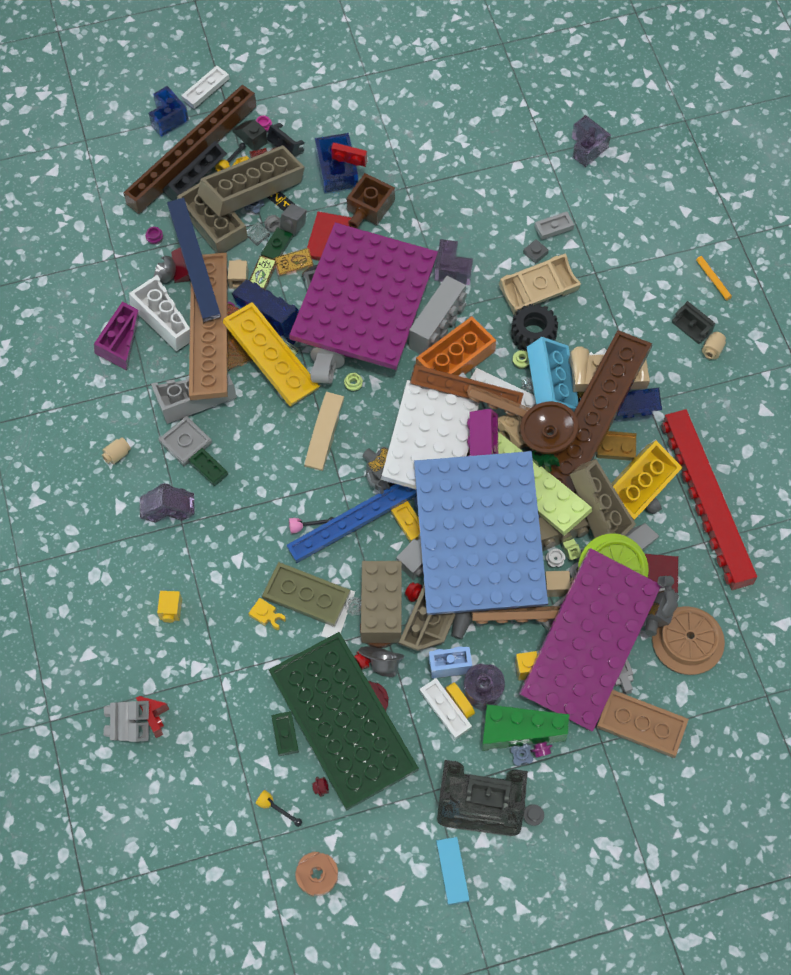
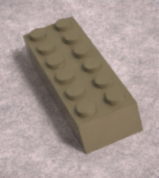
[198,145,305,217]

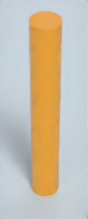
[696,256,732,301]

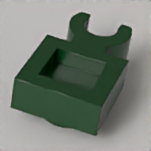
[532,451,560,472]

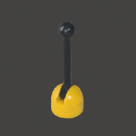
[215,143,246,172]
[255,790,302,827]

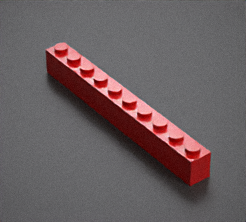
[661,409,757,590]

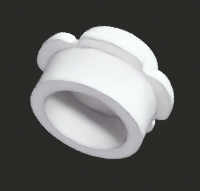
[546,549,565,567]

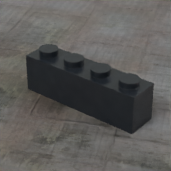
[162,141,227,201]

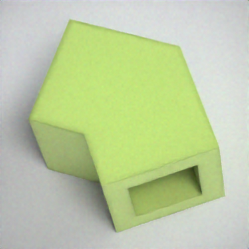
[562,539,581,560]

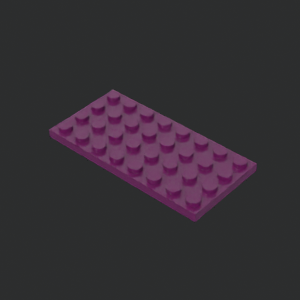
[519,548,661,732]

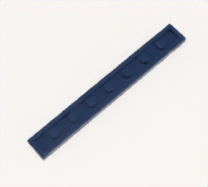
[167,198,221,322]

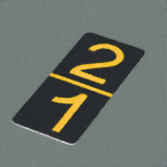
[267,192,297,211]

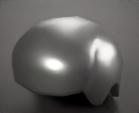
[154,255,176,283]

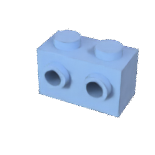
[429,647,472,679]

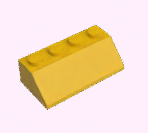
[611,440,682,520]

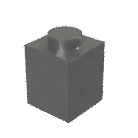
[280,204,307,235]

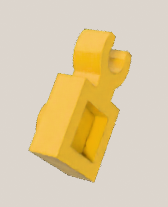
[248,598,286,630]

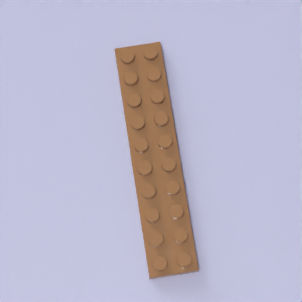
[189,252,228,400]

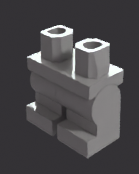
[104,701,149,742]

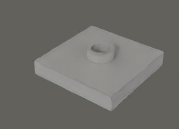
[158,416,212,466]

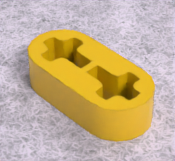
[445,682,475,719]

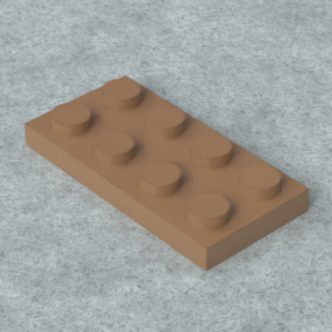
[597,690,689,758]

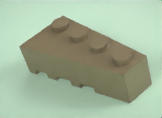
[570,459,636,538]
[539,517,590,552]

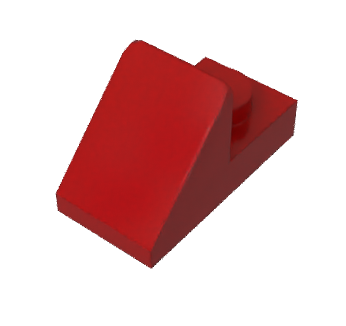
[136,696,169,738]

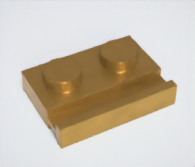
[597,431,637,461]

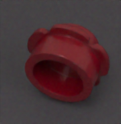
[312,777,329,797]

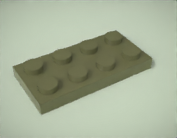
[262,562,351,627]

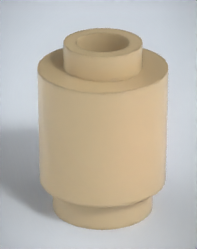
[702,332,726,359]
[102,437,131,465]

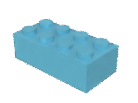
[527,337,579,412]

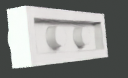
[181,66,229,108]
[420,678,472,740]

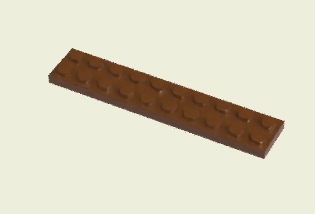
[544,330,653,494]

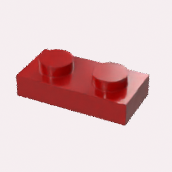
[331,143,368,167]

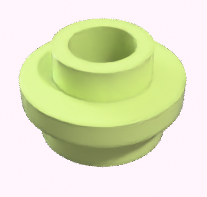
[513,351,529,369]
[344,373,363,391]

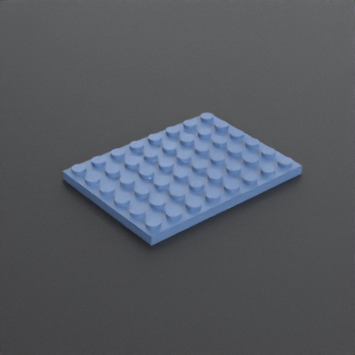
[414,451,548,615]

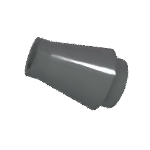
[451,612,472,640]

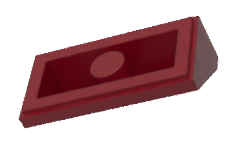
[171,248,191,283]

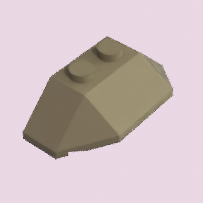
[399,585,456,651]

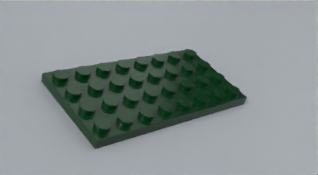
[268,632,419,811]

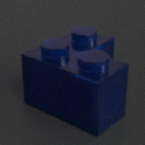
[148,86,189,137]

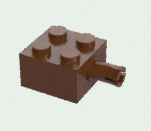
[347,173,395,229]

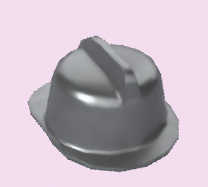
[359,646,405,677]

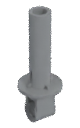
[310,347,345,384]

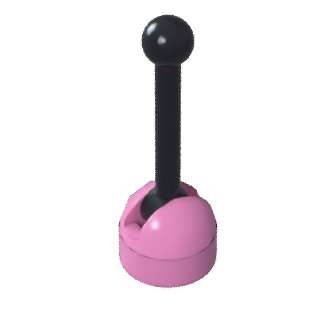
[289,517,334,534]

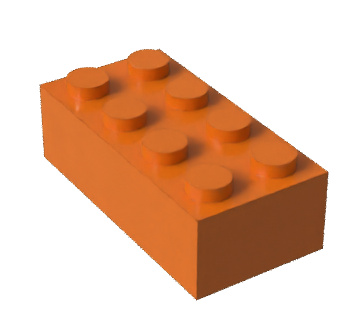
[416,316,496,376]

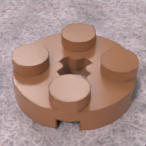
[295,852,338,897]

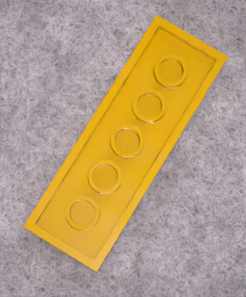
[223,302,320,407]

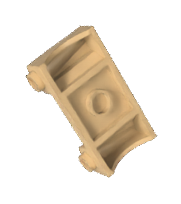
[499,253,581,315]
[568,346,650,392]

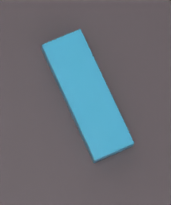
[436,837,469,905]

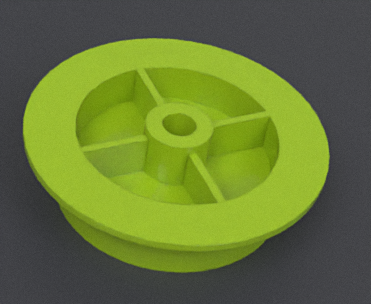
[578,533,648,578]

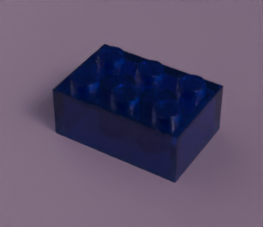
[315,133,358,193]

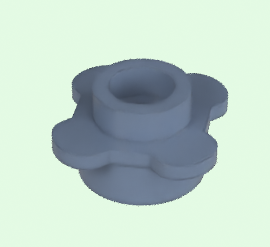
[244,199,264,214]
[511,744,533,766]

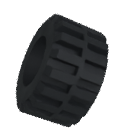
[511,304,558,352]

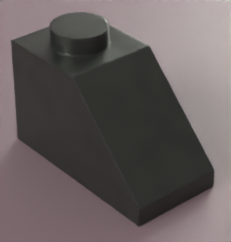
[233,120,268,152]

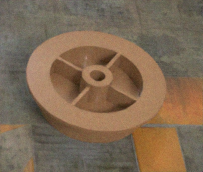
[652,606,725,675]

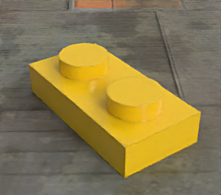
[391,501,420,542]

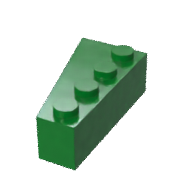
[482,704,569,751]

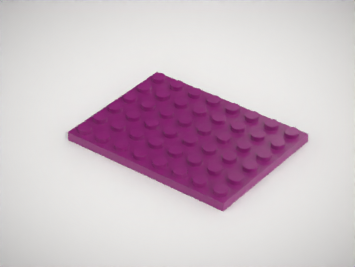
[289,222,438,370]

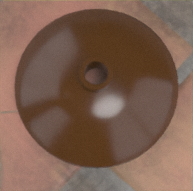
[520,401,578,454]

